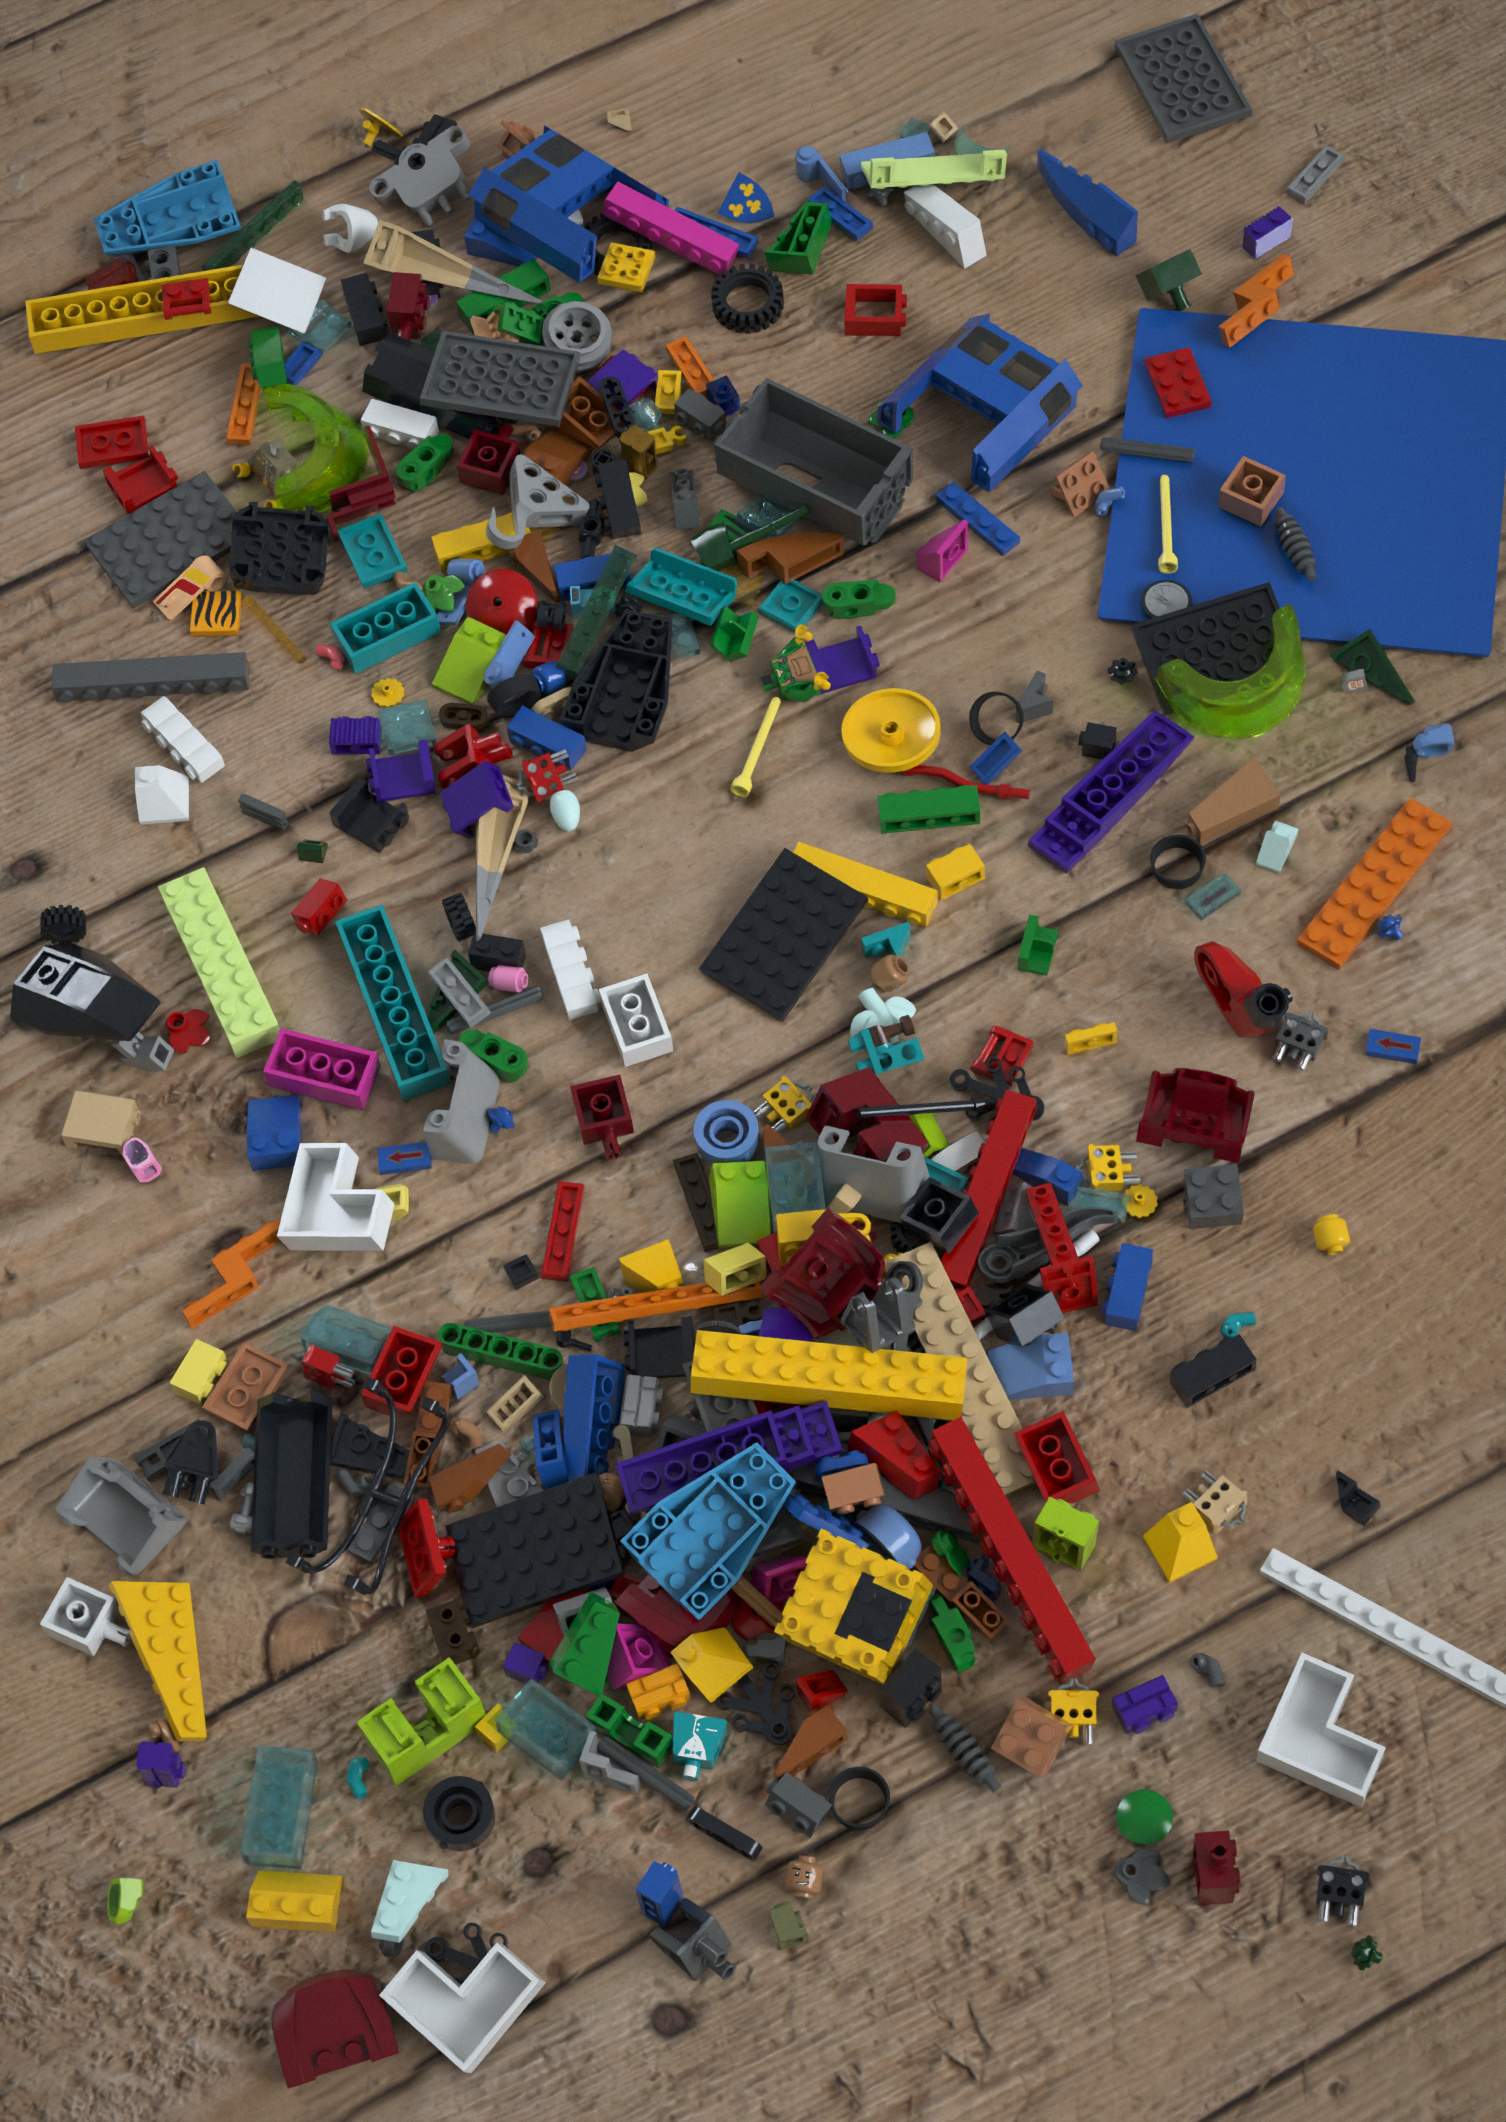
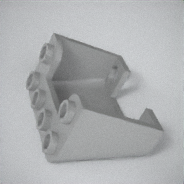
[818,1126,930,1223]

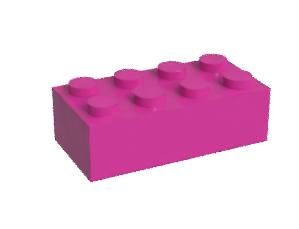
[263,1028,381,1111]

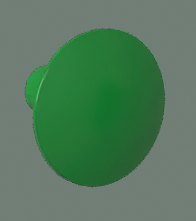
[1116,1789,1173,1846]

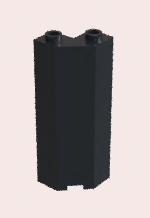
[362,333,496,439]
[251,1391,333,1559]

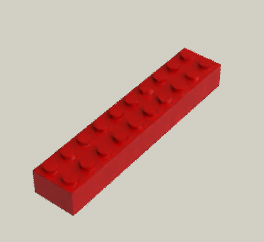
[927,1416,1096,1685]

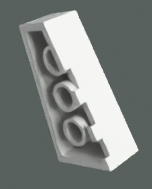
[904,184,987,269]

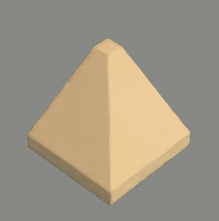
[606,109,632,131]
[928,111,959,143]

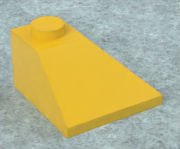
[619,1239,683,1292]
[1143,1502,1218,1583]
[670,1627,753,1703]

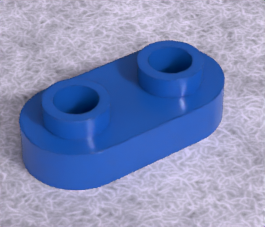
[814,1451,869,1480]

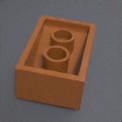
[554,377,625,449]
[522,428,595,491]

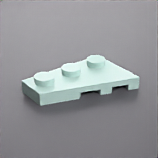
[371,1860,449,1943]

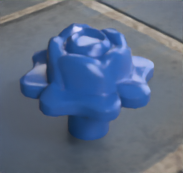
[1378,914,1404,940]
[487,1106,515,1133]

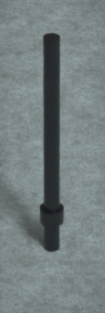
[857,1097,999,1118]

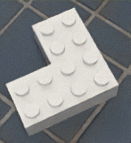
[277,1143,394,1251]
[1256,1653,1386,1807]
[379,1943,546,2073]

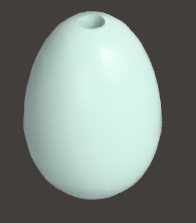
[550,790,580,832]

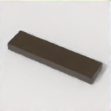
[673,1152,722,1253]

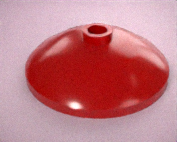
[466,569,538,635]

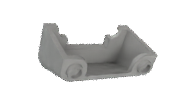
[423,1039,499,1164]
[55,1457,188,1575]

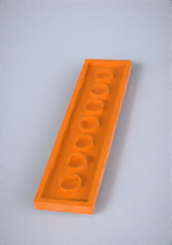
[1297,797,1453,970]

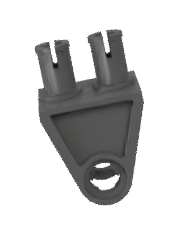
[840,1277,911,1353]
[649,1898,736,1981]

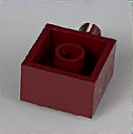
[386,272,430,341]
[457,422,520,495]
[570,1075,634,1160]
[1192,1830,1241,1906]

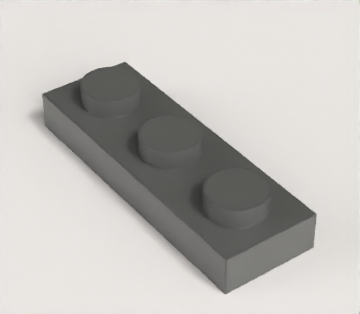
[348,1483,415,1565]

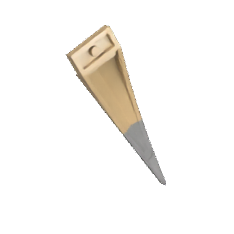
[364,220,543,305]
[476,775,530,941]

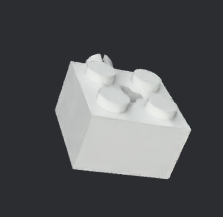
[40,1577,131,1657]

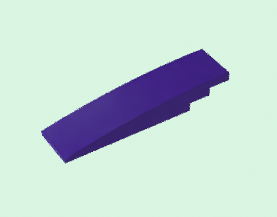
[1028,710,1194,874]
[616,1401,844,1514]

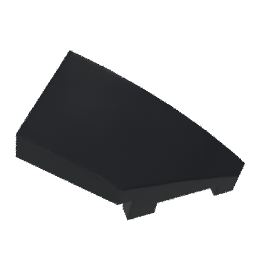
[1336,1471,1381,1526]

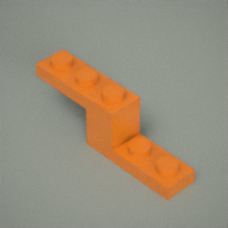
[1218,253,1294,348]
[182,1218,281,1329]

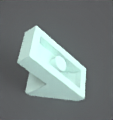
[1256,820,1299,874]

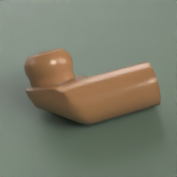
[511,424,542,443]
[392,571,424,593]
[451,1418,484,1453]
[148,1720,182,1754]

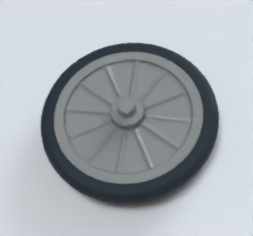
[1141,580,1192,619]

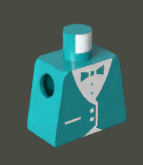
[673,1711,728,1781]

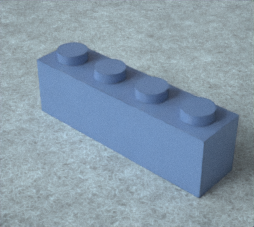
[840,132,935,190]

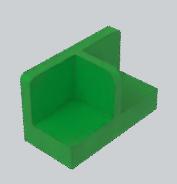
[710,607,759,662]
[1018,914,1058,976]

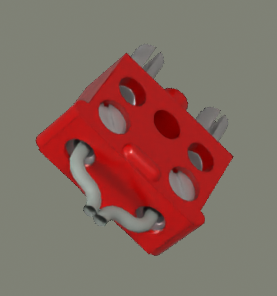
[516,749,578,802]
[294,1344,355,1389]

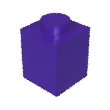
[503,1642,549,1687]

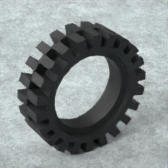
[585,213,652,275]
[711,263,784,334]

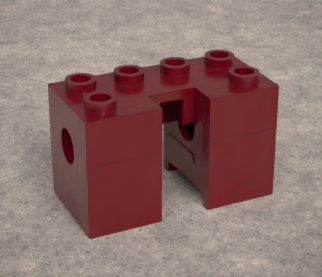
[805,1067,929,1162]

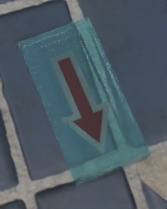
[1185,873,1241,920]

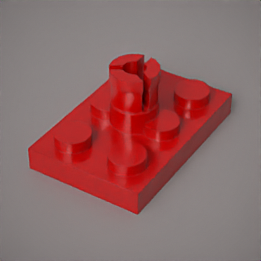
[398,1499,455,1598]

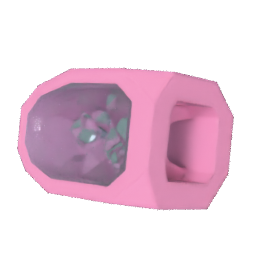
[123,1138,162,1183]

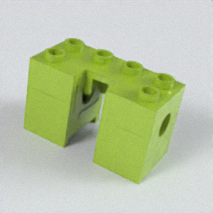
[356,1657,486,1786]

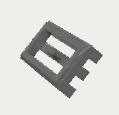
[238,794,288,831]
[209,1447,255,1500]

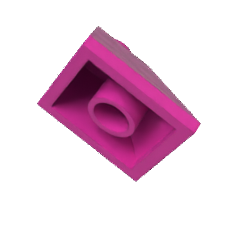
[915,520,968,583]
[751,1556,808,1605]
[607,1624,670,1689]

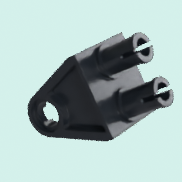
[162,1420,218,1505]

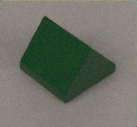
[297,839,328,864]

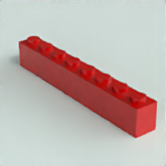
[940,1089,1037,1290]

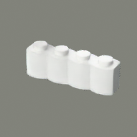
[140,696,225,783]
[540,919,601,1020]

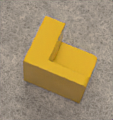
[475,1703,519,1753]

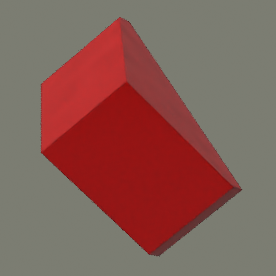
[796,1669,848,1712]

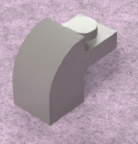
[111,1032,174,1072]

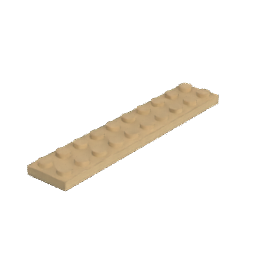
[884,1242,1037,1497]

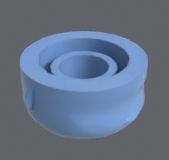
[694,1100,760,1165]
[853,1504,921,1569]

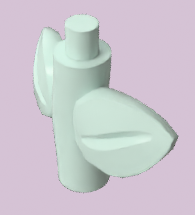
[850,988,916,1046]

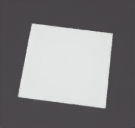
[228,248,326,334]

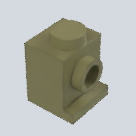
[769,1901,808,1951]

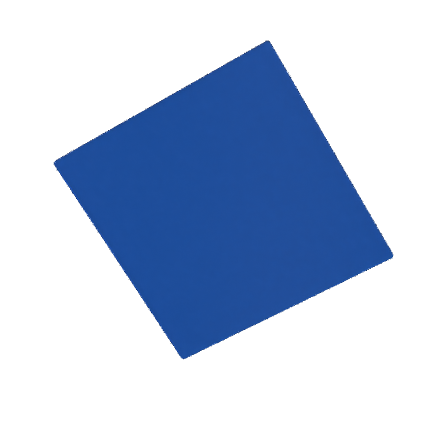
[1098,308,1506,657]

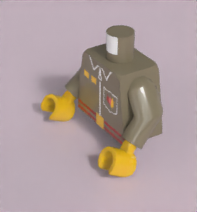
[232,439,297,509]

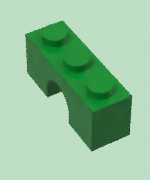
[586,1694,673,1769]

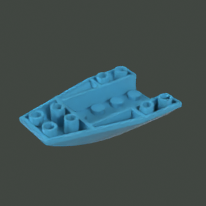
[93,160,241,255]
[620,1443,796,1620]

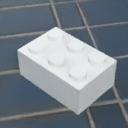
[599,974,673,1067]

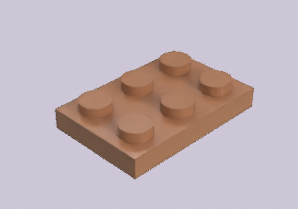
[202,1342,290,1434]

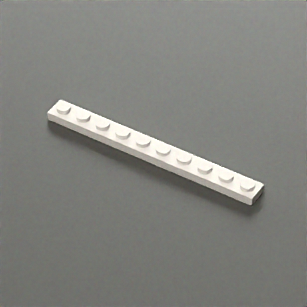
[1259,1548,1506,1709]

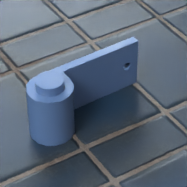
[795,146,849,202]
[437,558,485,625]
[484,620,535,699]

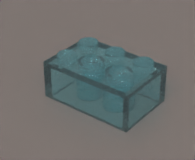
[495,1679,597,1781]

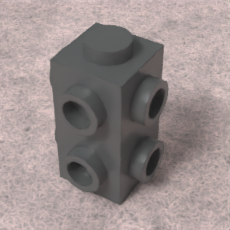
[674,388,726,441]
[765,1772,832,1838]

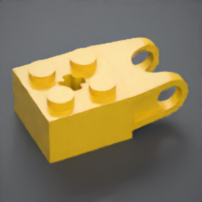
[776,1209,871,1266]

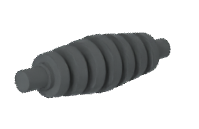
[1275,507,1317,582]
[929,1706,1001,1793]

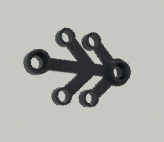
[950,1057,1045,1122]
[716,1661,795,1745]
[425,1923,508,1985]

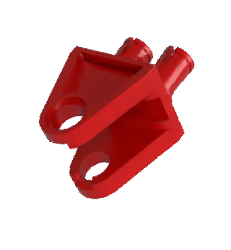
[434,724,513,789]

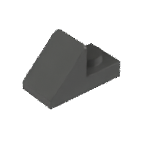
[1016,671,1053,723]

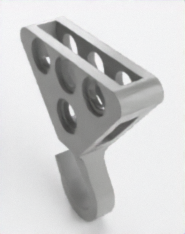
[485,455,590,549]

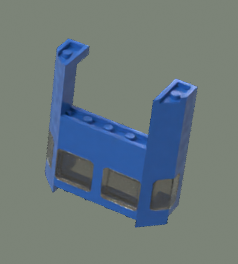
[468,125,669,283]
[877,313,1083,493]

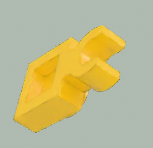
[647,426,687,454]

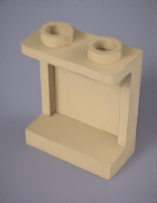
[61,1090,141,1155]

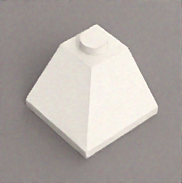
[135,765,189,825]

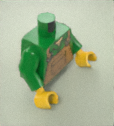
[760,624,831,703]

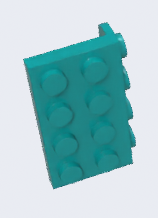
[626,547,737,626]

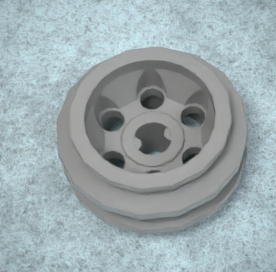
[541,301,612,372]

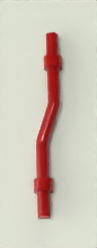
[900,765,1030,800]

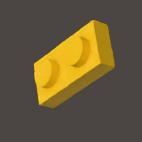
[655,370,682,414]
[1065,1022,1118,1055]

